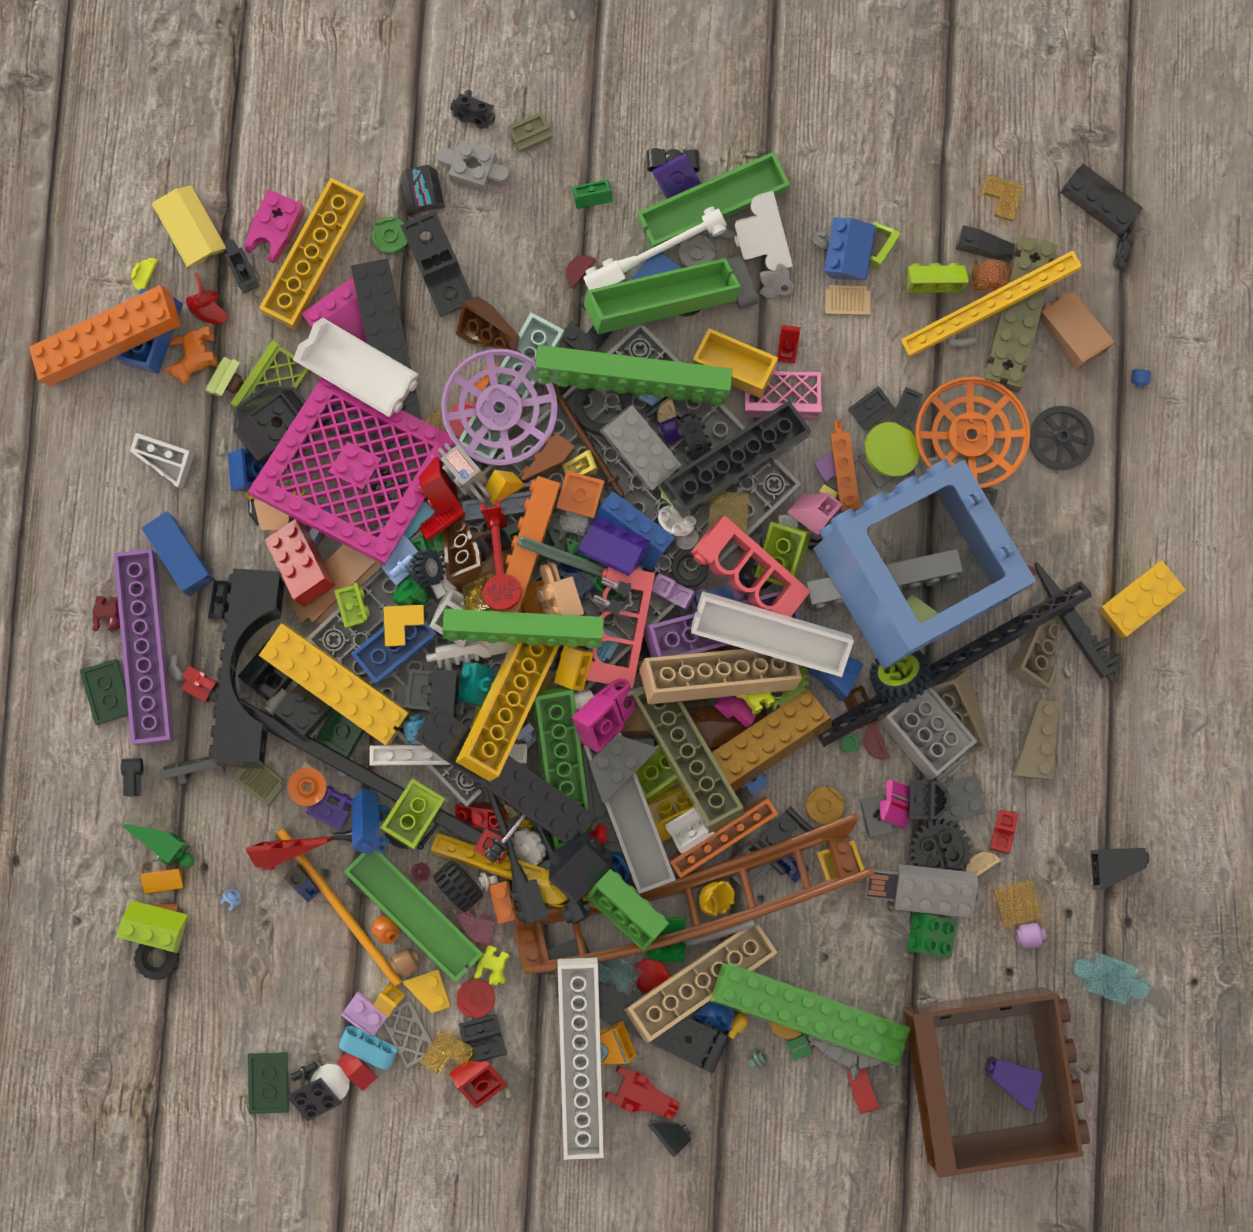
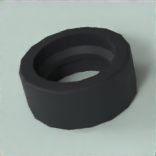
[672,550,709,588]

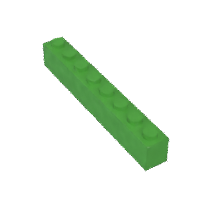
[442,609,603,649]

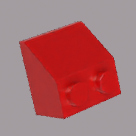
[418,456,460,515]

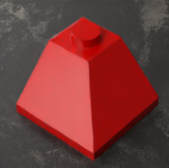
[449,1061,507,1108]

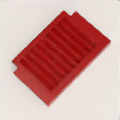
[418,505,466,541]

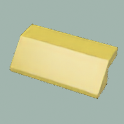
[152,185,226,267]

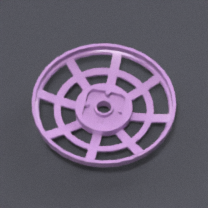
[441,349,557,465]

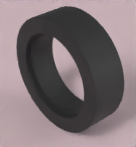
[574,388,632,436]

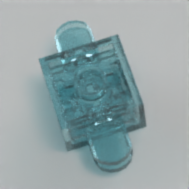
[1072,953,1150,1005]

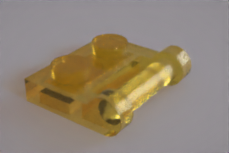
[462,574,496,611]

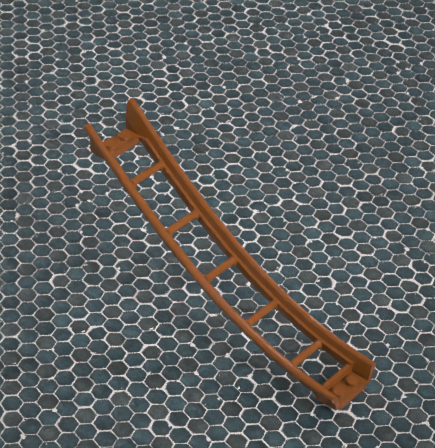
[514,813,874,974]

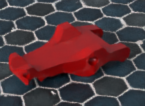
[604,1066,680,1120]

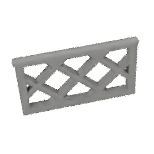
[383,1000,437,1069]

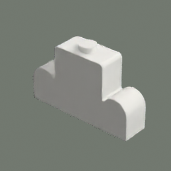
[734,191,793,271]

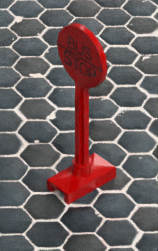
[480,501,522,611]

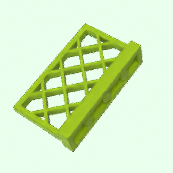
[230,340,309,425]

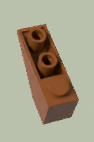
[521,433,575,483]

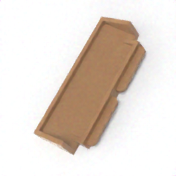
[288,525,382,624]

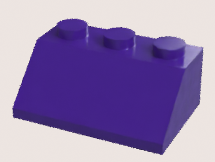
[577,517,650,576]

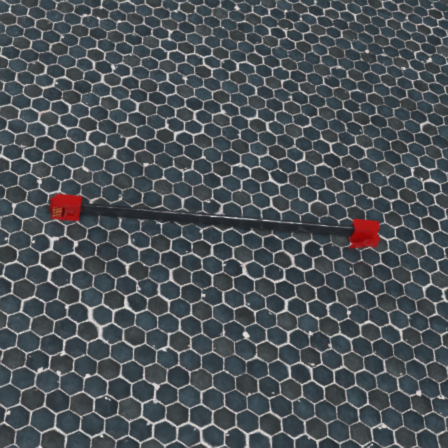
[180,666,515,865]

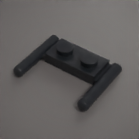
[752,806,813,875]

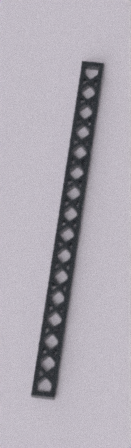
[817,581,1092,747]

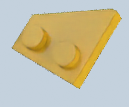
[403,969,451,1013]

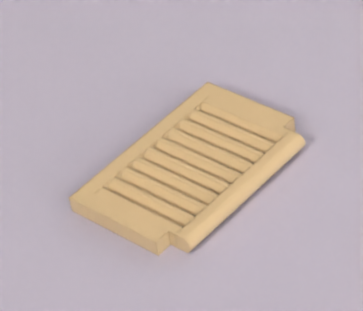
[825,285,871,315]

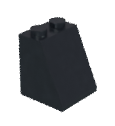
[549,832,612,903]
[1091,848,1149,889]

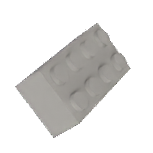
[599,405,681,490]

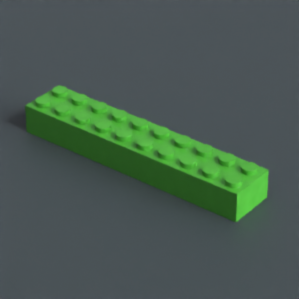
[533,345,732,405]
[710,963,910,1066]

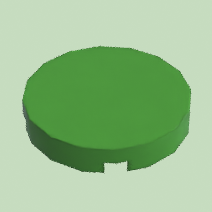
[371,217,408,255]

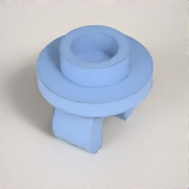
[220,889,242,911]

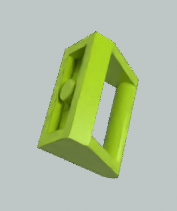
[870,222,901,269]

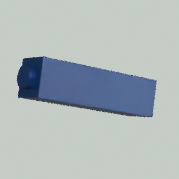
[352,788,389,855]

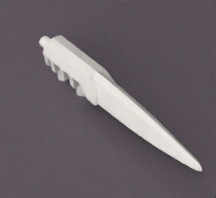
[426,641,511,670]

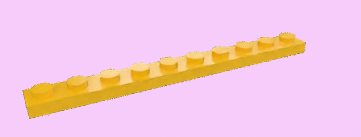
[901,250,1083,357]
[430,833,596,908]

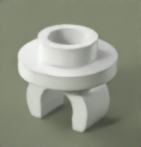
[477,872,498,892]

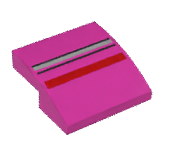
[880,780,909,829]

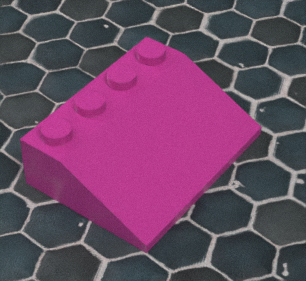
[301,277,367,343]

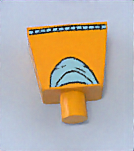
[600,1021,636,1064]

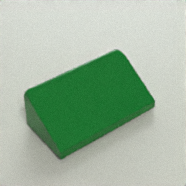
[572,179,613,209]

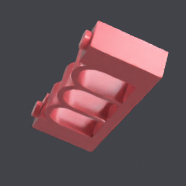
[691,515,810,617]
[586,566,655,689]

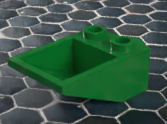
[123,824,195,868]

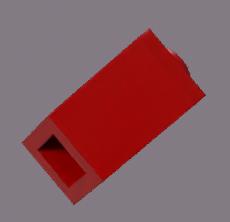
[455,802,506,831]

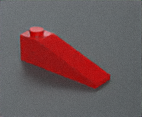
[246,836,334,870]

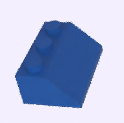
[824,217,876,280]

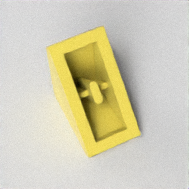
[562,450,597,476]

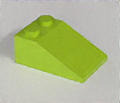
[380,778,445,851]

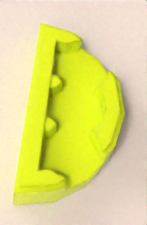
[131,258,158,292]

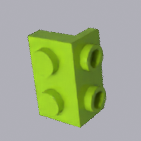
[334,583,370,628]

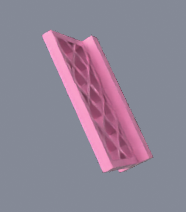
[745,371,822,419]

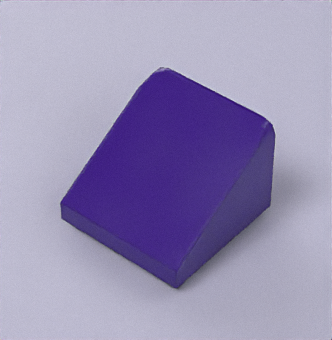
[658,417,682,444]

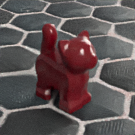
[92,596,120,633]

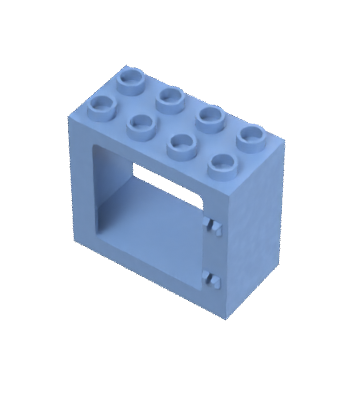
[813,459,1036,669]

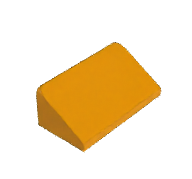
[140,869,184,894]

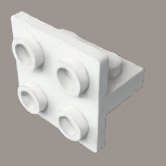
[665,807,715,854]

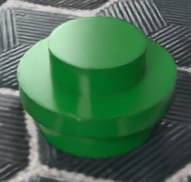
[839,733,859,753]

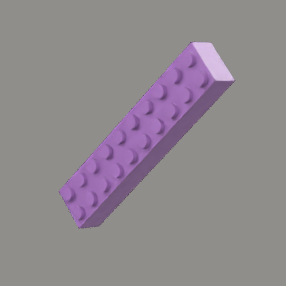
[113,549,175,746]

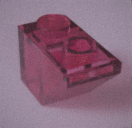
[456,911,496,945]

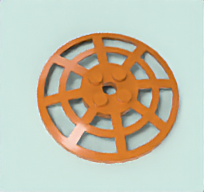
[915,377,1030,489]

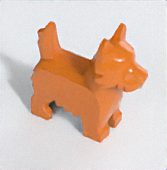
[164,326,218,384]

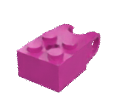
[245,189,305,264]
[572,679,636,753]

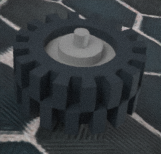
[409,550,446,586]

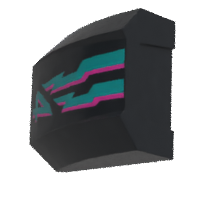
[401,165,445,215]

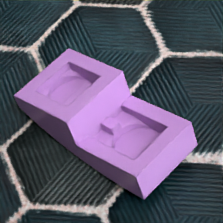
[652,573,696,610]

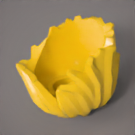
[699,881,735,917]

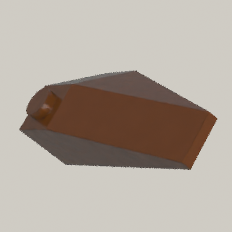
[456,297,520,351]
[443,516,482,590]

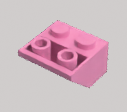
[787,493,842,535]

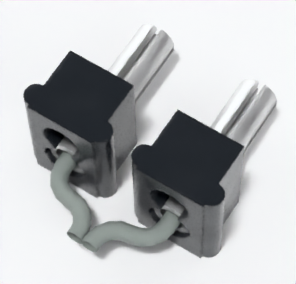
[593,577,633,616]

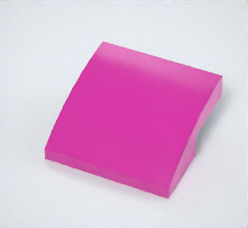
[715,696,757,728]

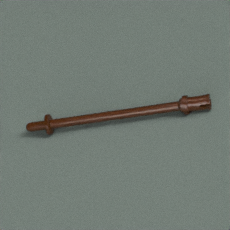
[544,383,625,498]

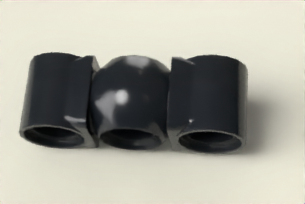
[646,148,700,173]

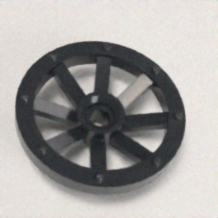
[1029,406,1094,470]

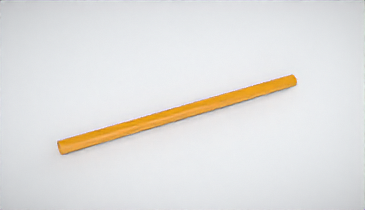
[276,828,402,987]

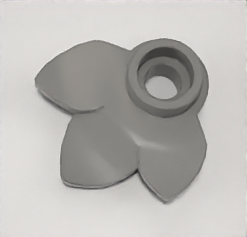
[759,264,794,298]

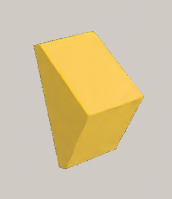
[482,470,524,506]
[373,983,406,1018]

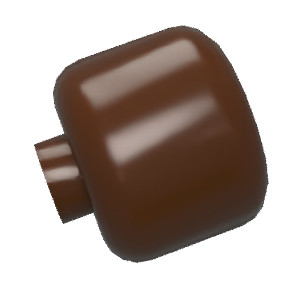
[226,373,244,394]

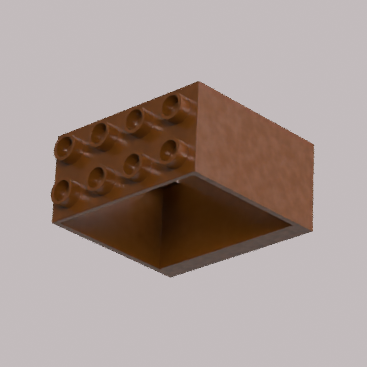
[903,987,1090,1178]

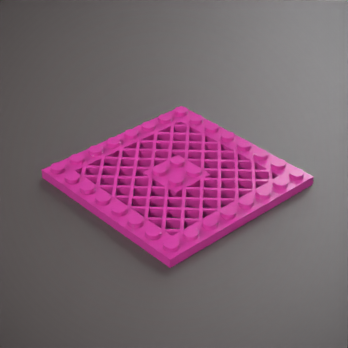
[248,377,456,565]

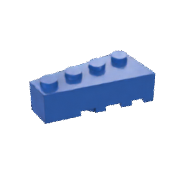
[806,656,863,702]

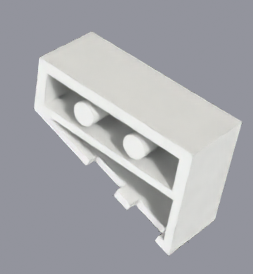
[130,433,195,488]

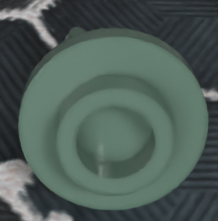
[746,1049,767,1069]

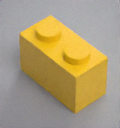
[554,645,594,690]

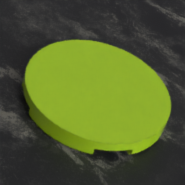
[864,422,920,478]

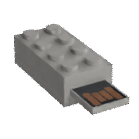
[865,864,984,918]

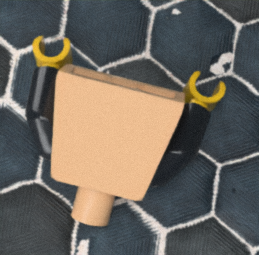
[245,489,305,536]

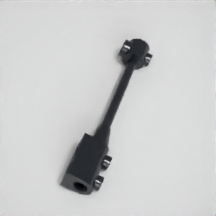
[473,780,548,925]
[518,811,592,924]

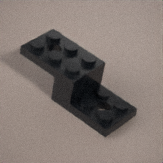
[400,211,473,317]

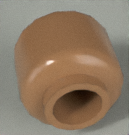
[390,948,421,977]

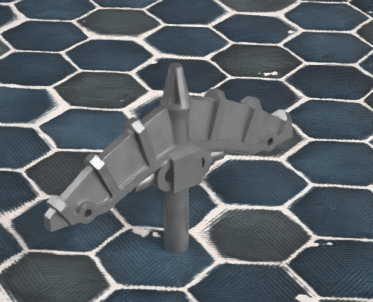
[808,1036,906,1081]

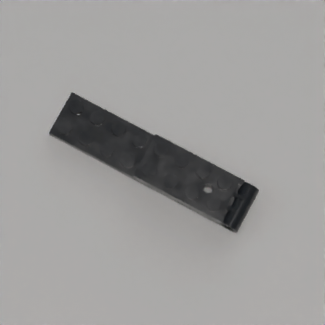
[556,973,730,1073]

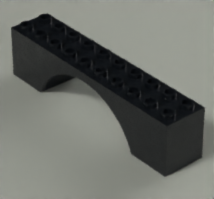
[209,568,285,769]

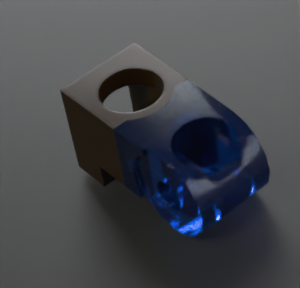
[284,864,320,902]

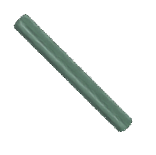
[517,536,604,576]

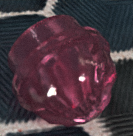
[411,862,431,882]

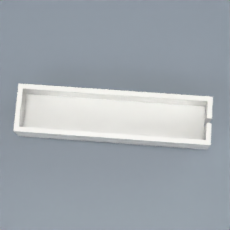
[691,591,854,677]

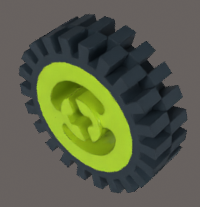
[869,650,932,704]

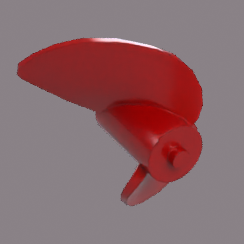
[186,272,230,324]

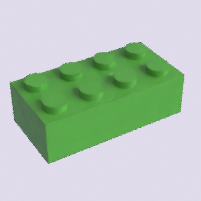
[586,869,669,951]

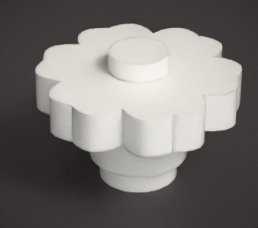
[511,828,546,866]

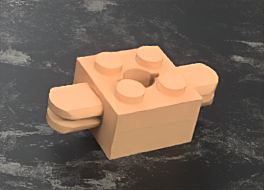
[536,562,584,616]

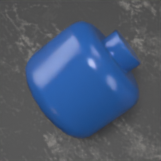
[1131,369,1151,388]

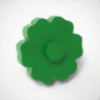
[393,575,429,606]

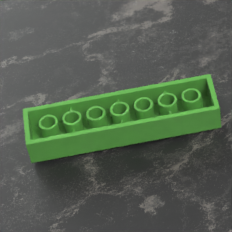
[532,686,592,848]

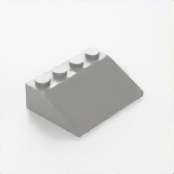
[880,687,977,780]

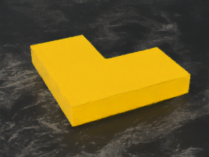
[384,605,424,647]

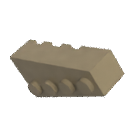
[1011,700,1059,780]

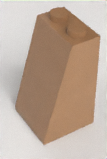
[1040,291,1115,371]

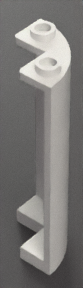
[293,318,419,417]

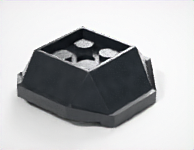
[233,385,317,464]

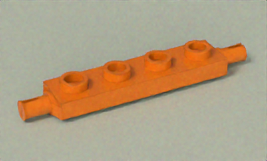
[830,420,860,512]

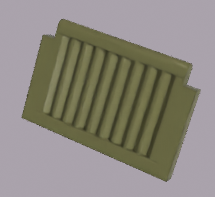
[232,764,284,806]

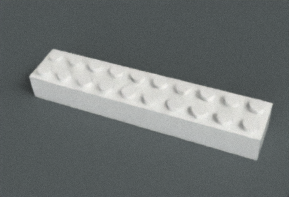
[557,958,604,1160]

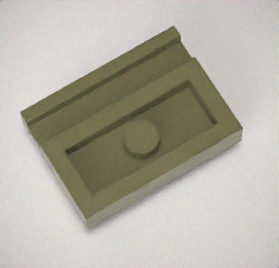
[508,111,553,153]

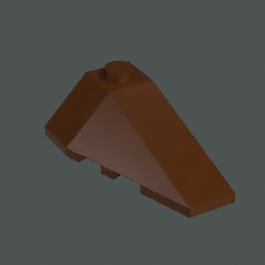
[689,705,767,751]

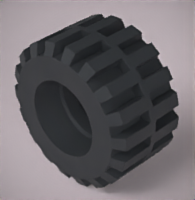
[433,860,483,912]

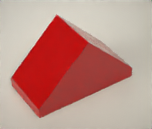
[337,1053,378,1091]

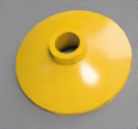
[536,869,568,905]

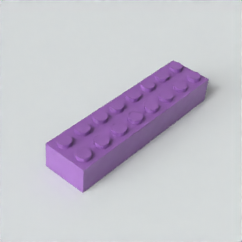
[644,591,801,658]

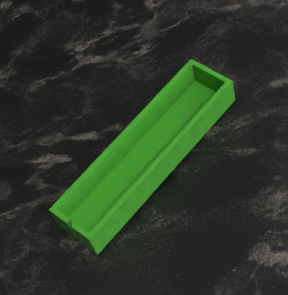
[637,152,790,249]
[584,258,741,334]
[344,849,483,983]

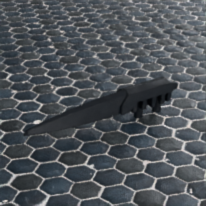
[1034,562,1122,685]

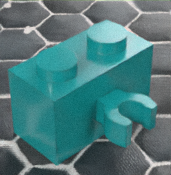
[457,663,494,707]

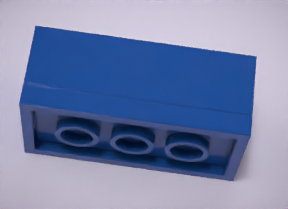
[141,511,215,597]

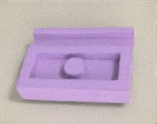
[341,991,388,1036]

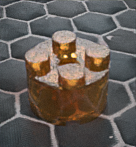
[972,260,1011,292]

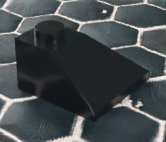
[648,1120,692,1158]

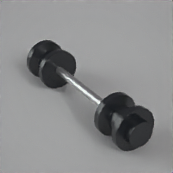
[484,815,526,863]

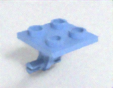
[381,534,419,586]

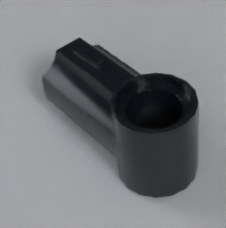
[121,758,144,796]

